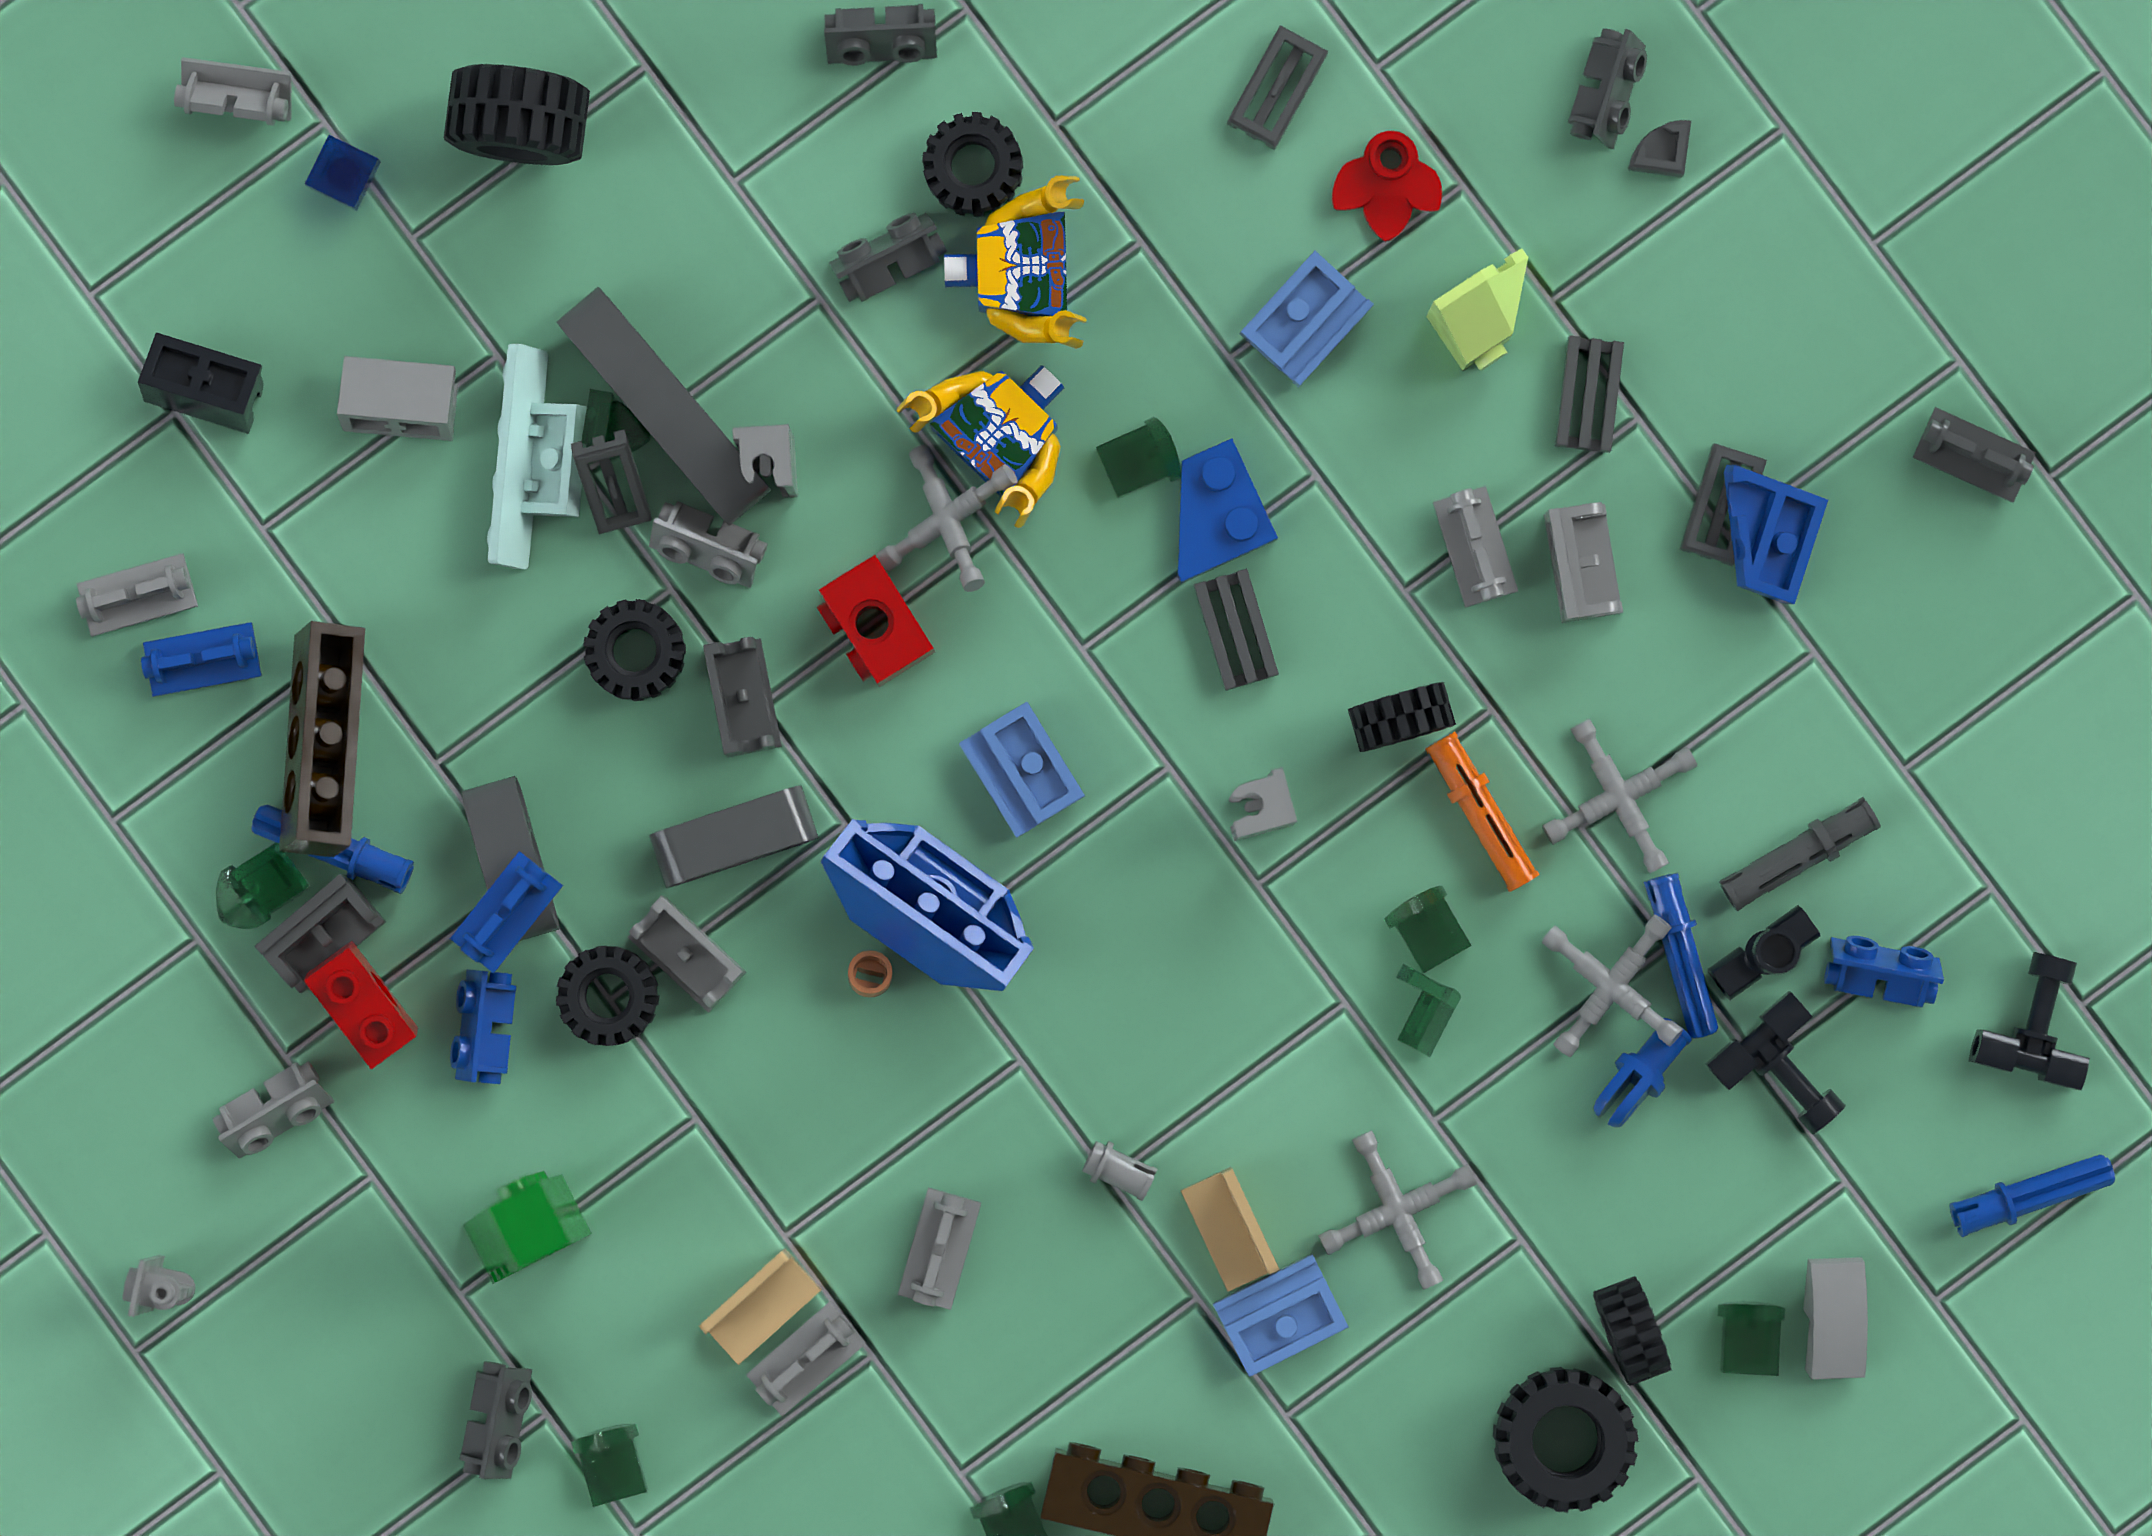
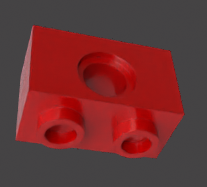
[817,555,935,687]
[304,940,419,1070]

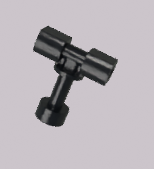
[1707,905,1821,1001]
[1969,952,2090,1090]
[1705,991,1846,1135]

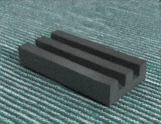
[1227,25,1328,150]
[1555,335,1624,453]
[571,430,652,534]
[1679,443,1767,566]
[1194,568,1279,691]

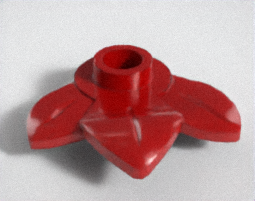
[1332,131,1442,242]

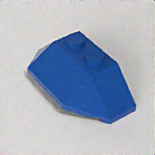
[821,819,1034,991]

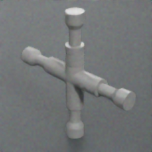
[877,445,1017,592]
[1542,719,1697,873]
[1542,914,1683,1057]
[1318,1130,1477,1290]

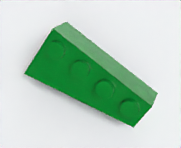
[463,1170,592,1284]

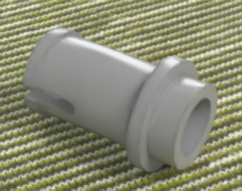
[1082,1141,1157,1201]

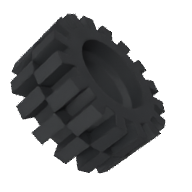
[922,112,1024,217]
[583,599,686,701]
[1348,682,1456,752]
[556,946,659,1046]
[1593,1276,1672,1386]

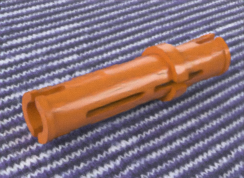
[1425,732,1540,892]

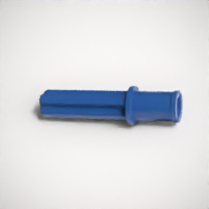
[251,805,414,894]
[1643,872,1718,1039]
[1949,1155,2115,1237]

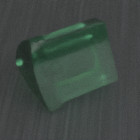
[581,389,651,460]
[1096,417,1181,499]
[216,842,310,929]
[1384,885,1472,974]
[1396,964,1461,1057]
[1718,1301,1786,1376]
[571,1424,648,1507]
[969,1482,1048,1536]

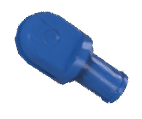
[1593,1018,1692,1127]

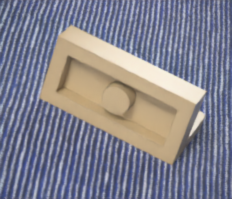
[1180,1167,1279,1292]
[699,1248,822,1365]

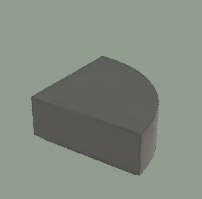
[1628,120,1691,178]

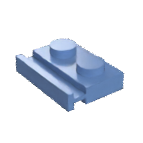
[1240,251,1374,388]
[959,701,1085,838]
[1212,1254,1349,1377]

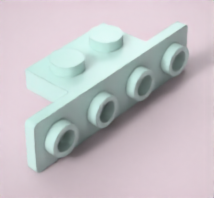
[487,344,589,569]

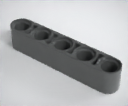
[556,286,771,526]

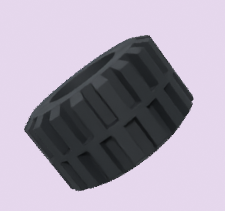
[444,64,590,165]
[1493,1367,1638,1513]

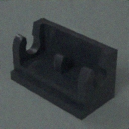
[138,332,263,434]

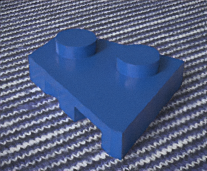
[1178,438,1278,584]
[1724,465,1828,604]

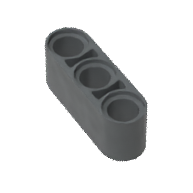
[461,776,559,941]
[649,785,819,888]

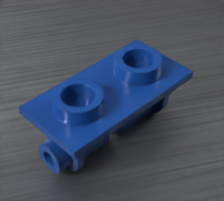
[141,622,262,697]
[450,851,563,973]
[1824,936,1944,1008]
[450,969,517,1084]

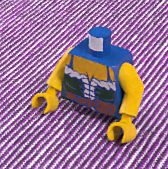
[944,175,1087,349]
[896,365,1064,528]

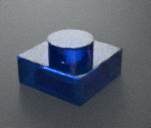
[305,135,381,211]

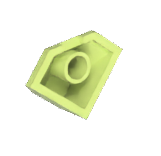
[1426,248,1528,371]

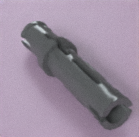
[1719,797,1881,911]

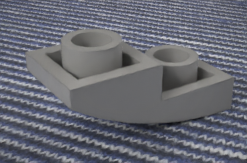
[1803,1257,1868,1380]

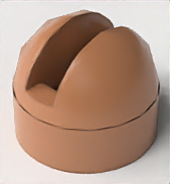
[848,950,892,997]

